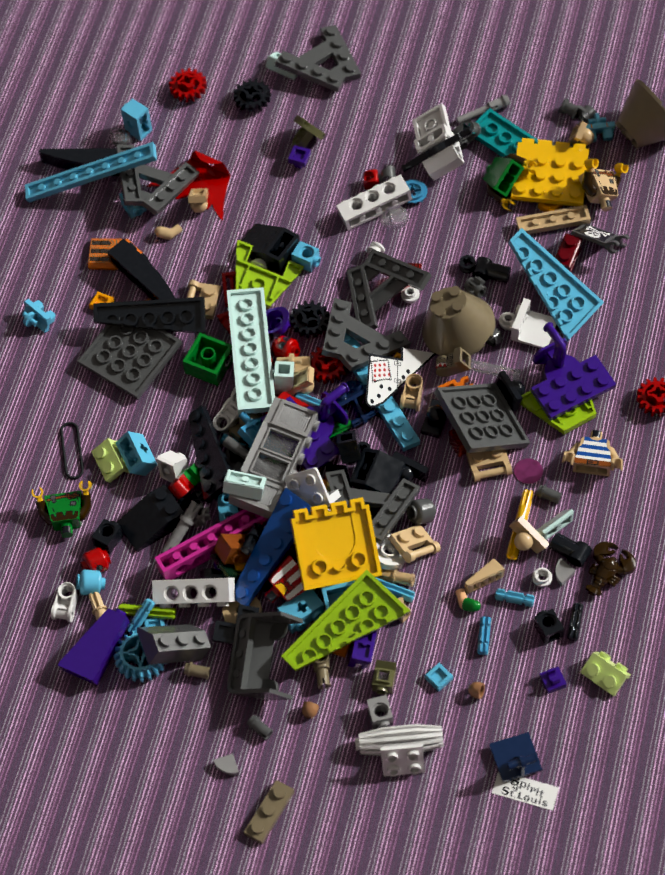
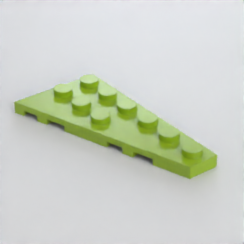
[281,570,411,671]

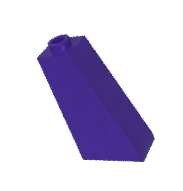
[58,608,130,686]

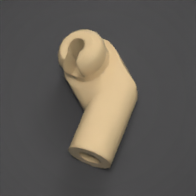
[155,224,183,240]

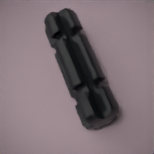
[567,602,584,641]

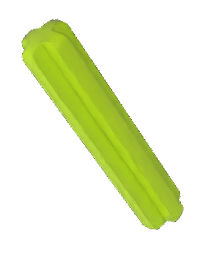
[118,604,177,620]

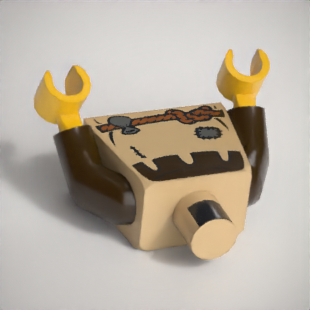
[578,158,629,212]

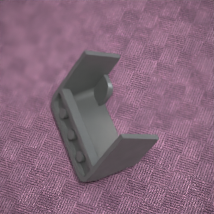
[227,611,303,700]

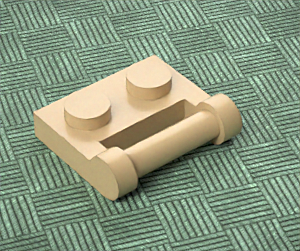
[186,280,221,320]
[466,449,513,482]
[388,524,441,563]

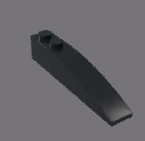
[39,148,146,177]
[107,238,175,300]

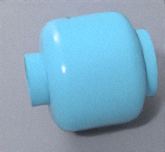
[76,569,105,595]

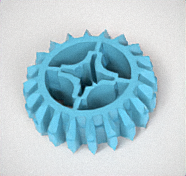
[114,630,167,683]

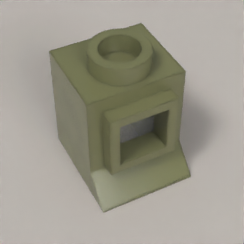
[372,659,397,695]

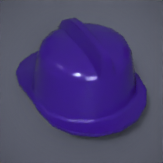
[266,307,291,337]

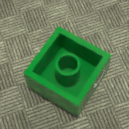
[183,333,233,386]

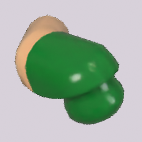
[455,588,481,612]

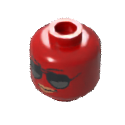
[271,335,300,358]
[80,548,111,573]

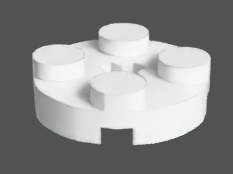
[376,534,406,570]

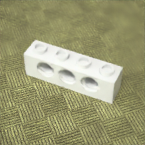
[336,174,412,231]
[152,578,235,608]

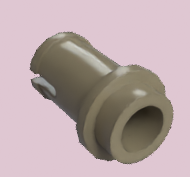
[184,662,211,680]

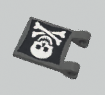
[571,224,630,254]

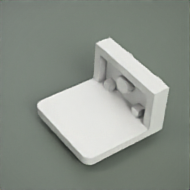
[509,298,557,348]
[284,467,341,508]

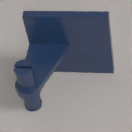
[329,380,376,429]
[489,732,543,783]

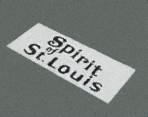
[492,771,559,810]

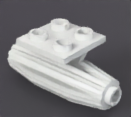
[355,724,444,776]

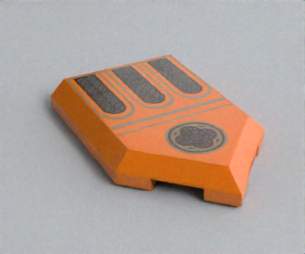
[88,238,144,270]

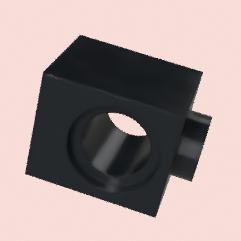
[91,519,123,554]
[534,609,564,645]

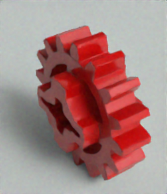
[169,68,207,103]
[311,347,347,384]
[636,377,665,417]

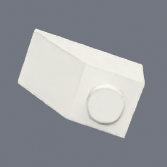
[156,450,189,483]

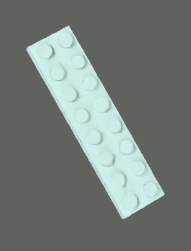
[227,287,275,414]

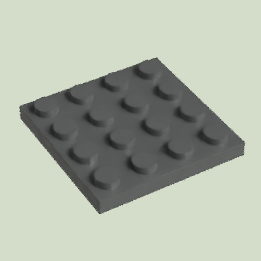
[78,325,182,400]
[434,383,530,453]

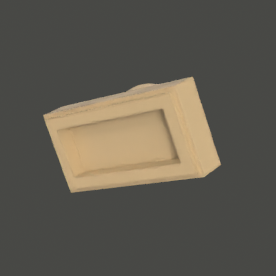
[568,121,594,145]
[188,188,209,213]
[287,366,314,395]
[509,516,549,554]

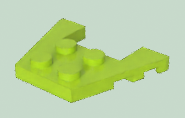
[235,240,304,309]
[520,391,596,435]

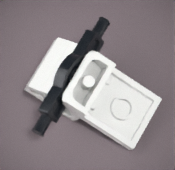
[401,103,473,181]

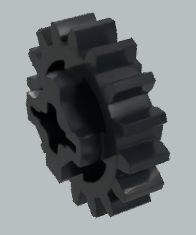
[233,79,271,113]
[290,300,330,339]

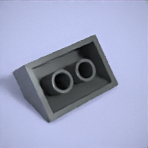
[136,624,211,664]

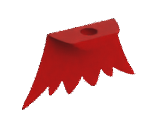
[147,150,231,220]

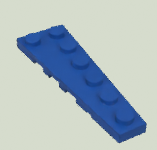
[235,488,312,606]

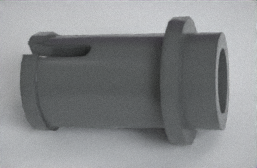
[536,484,562,504]
[247,715,274,741]

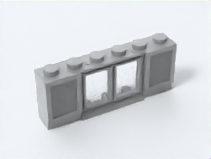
[229,397,320,519]

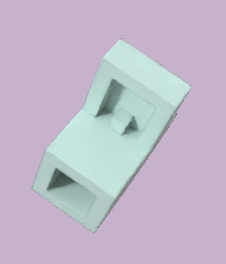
[272,361,294,394]

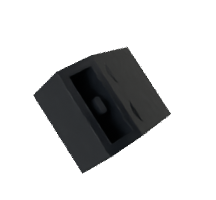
[235,224,300,273]

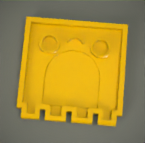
[511,138,589,206]
[290,497,382,591]

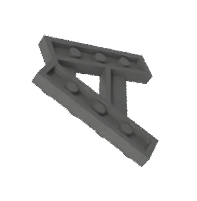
[275,25,361,92]
[115,145,200,216]
[347,249,432,329]
[321,298,411,372]
[325,469,420,545]

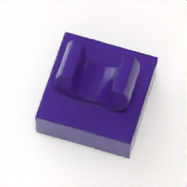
[288,145,311,169]
[539,666,567,694]

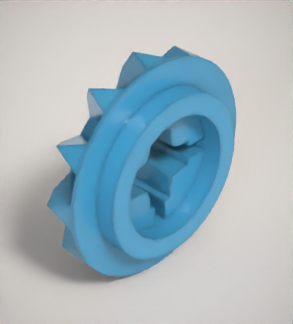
[405,180,427,205]

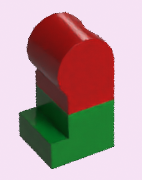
[168,464,200,500]

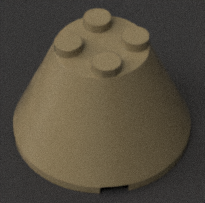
[614,79,665,150]
[422,286,495,356]

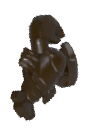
[586,541,636,597]

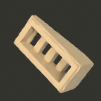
[465,559,505,594]

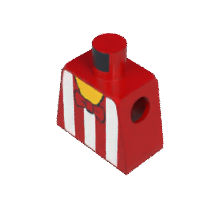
[264,555,304,603]

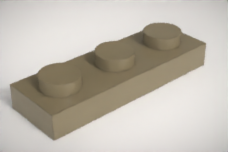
[244,780,295,845]

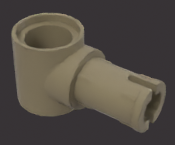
[312,655,331,689]

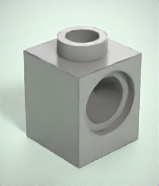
[367,695,393,730]

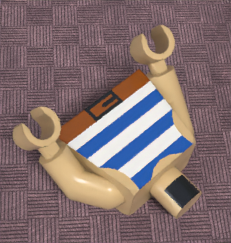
[562,430,623,477]

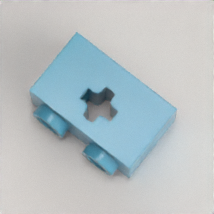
[121,98,152,141]
[115,431,158,476]
[277,589,325,634]

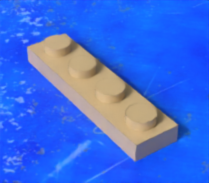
[516,205,591,234]

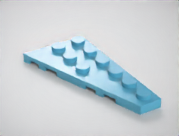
[508,228,604,342]

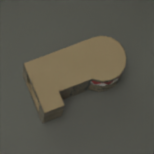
[436,347,471,377]

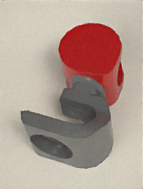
[363,165,396,190]

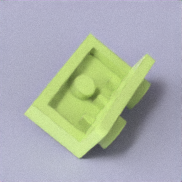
[91,438,130,483]
[580,651,631,696]

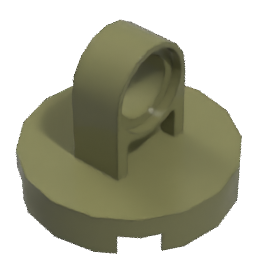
[292,115,326,148]

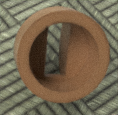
[468,682,485,699]
[302,701,319,718]

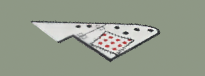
[366,348,436,407]

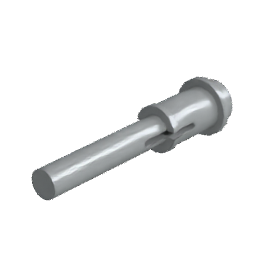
[456,94,511,124]

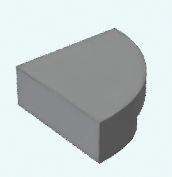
[555,558,576,586]
[213,754,240,776]

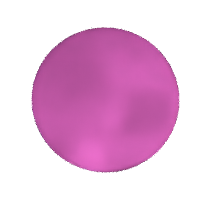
[514,458,543,484]

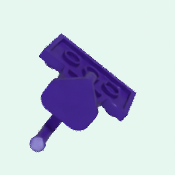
[530,322,616,421]
[260,382,349,470]

